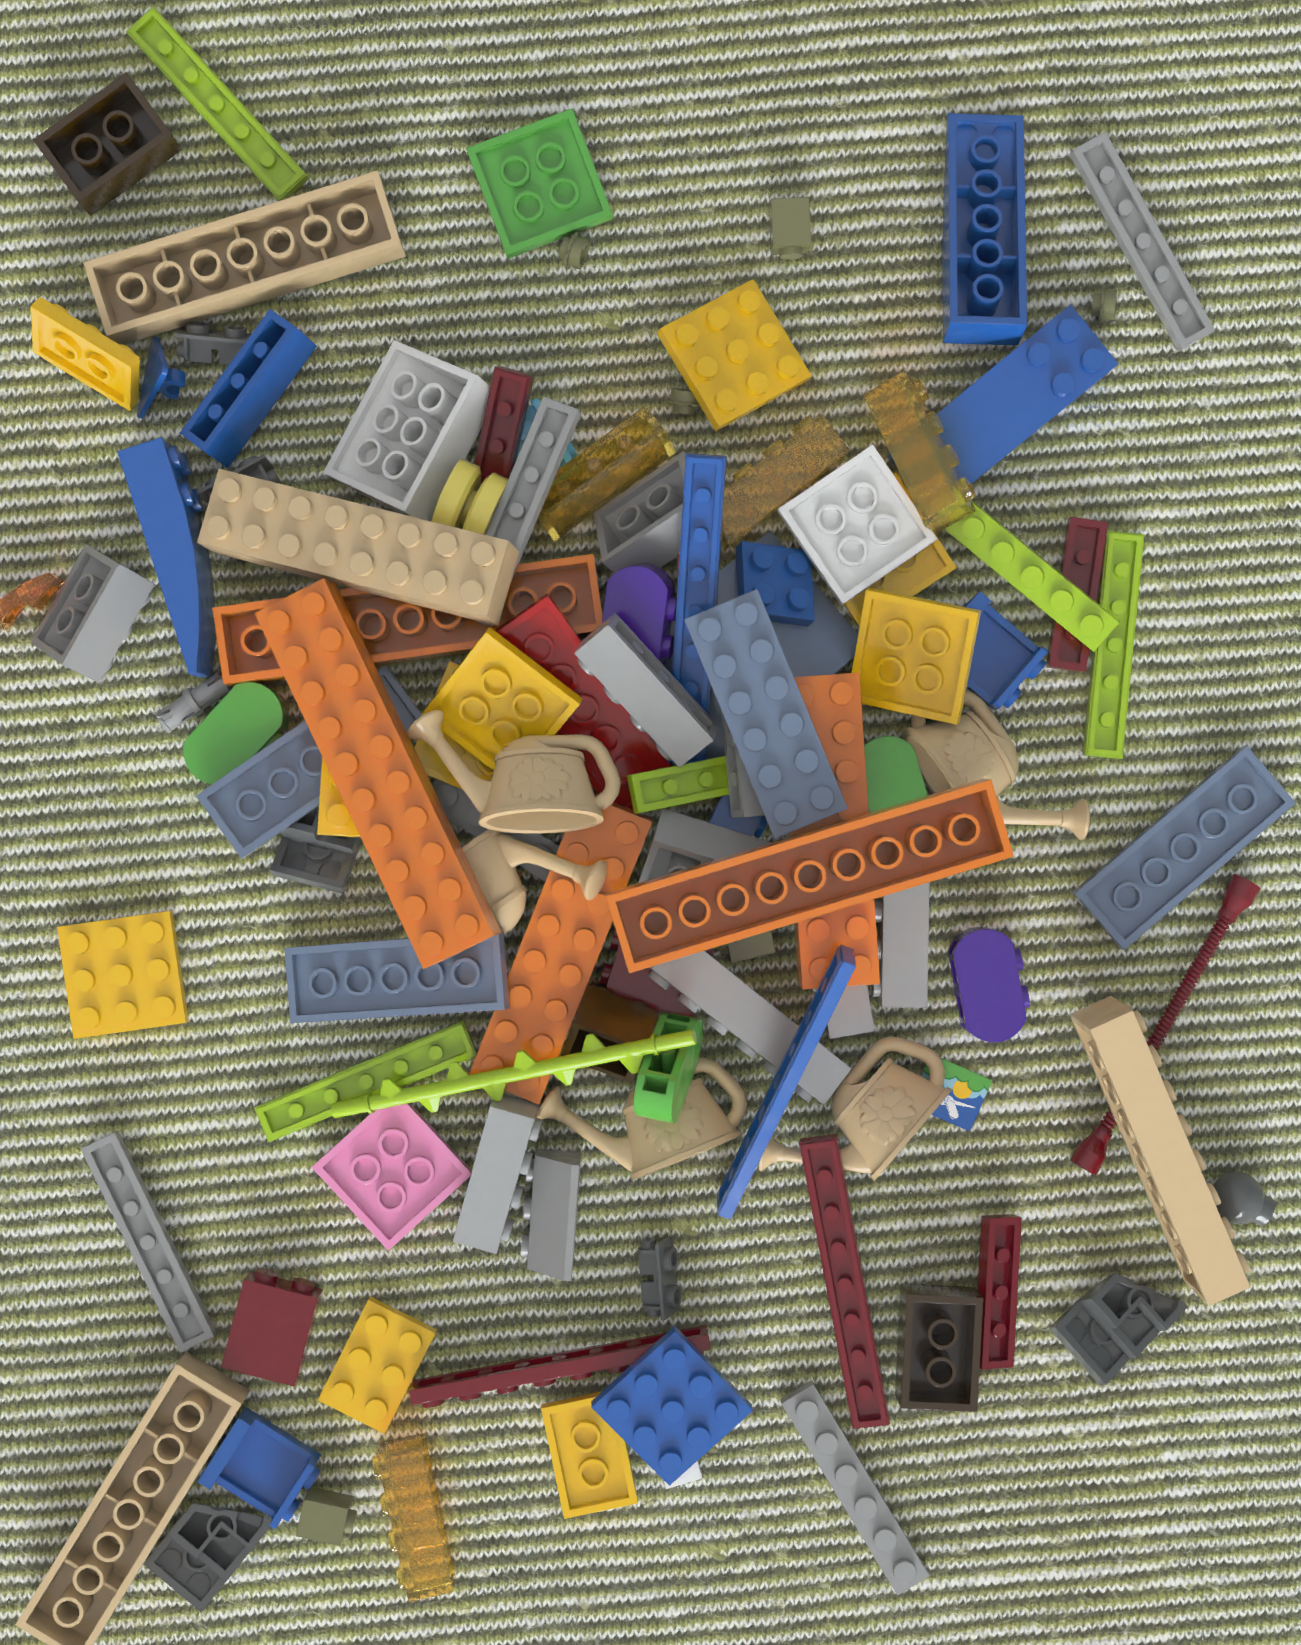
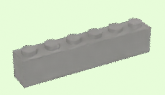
[648,951,851,1105]

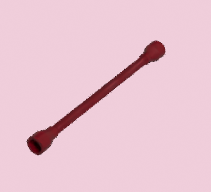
[1070,874,1261,1176]

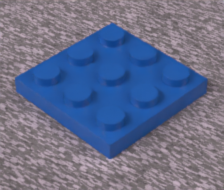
[591,1326,753,1486]

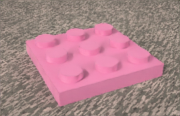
[312,1103,472,1251]

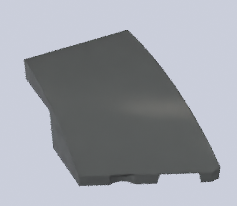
[270,806,361,894]
[1049,1273,1188,1385]
[144,1502,272,1612]

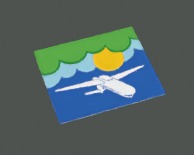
[921,1057,993,1132]

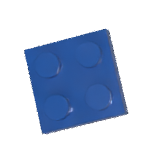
[736,541,815,626]

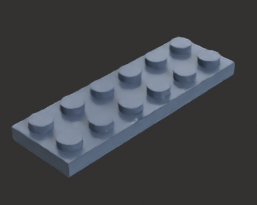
[684,589,848,839]
[196,665,421,859]
[1072,746,1296,950]
[284,931,510,1023]

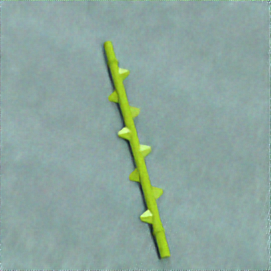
[331,1029,697,1118]

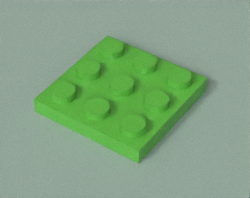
[466,108,613,259]

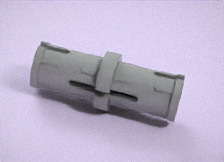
[155,672,231,733]

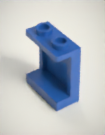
[964,591,1048,710]
[198,1406,321,1529]

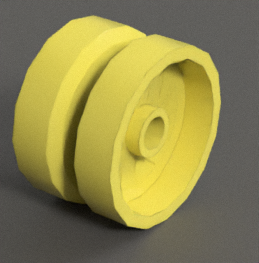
[431,459,508,535]

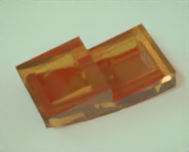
[0,573,65,630]

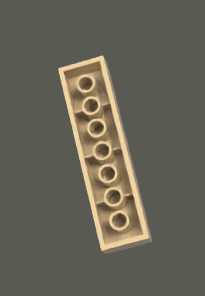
[83,170,406,345]
[197,469,519,626]
[1070,996,1250,1306]
[15,1351,250,1645]

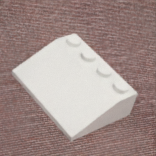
[323,340,491,521]

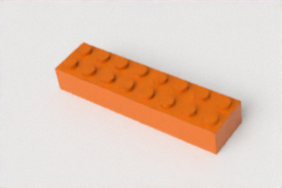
[788,673,880,990]
[469,794,654,1105]

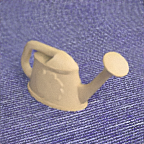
[902,690,1090,840]
[407,710,621,833]
[462,829,608,935]
[758,1036,952,1181]
[536,1057,747,1181]

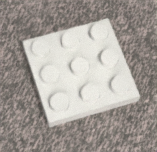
[777,445,937,605]

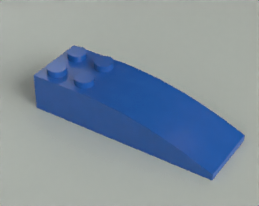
[942,113,1027,345]
[887,304,1119,501]
[117,437,215,679]

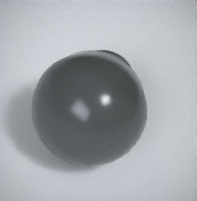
[1213,1172,1275,1226]

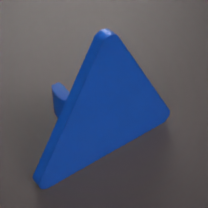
[137,336,186,419]

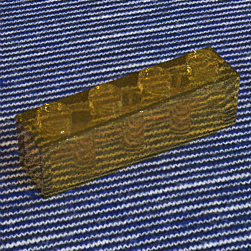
[863,371,976,533]
[538,406,676,542]
[721,414,850,548]
[372,1433,456,1602]

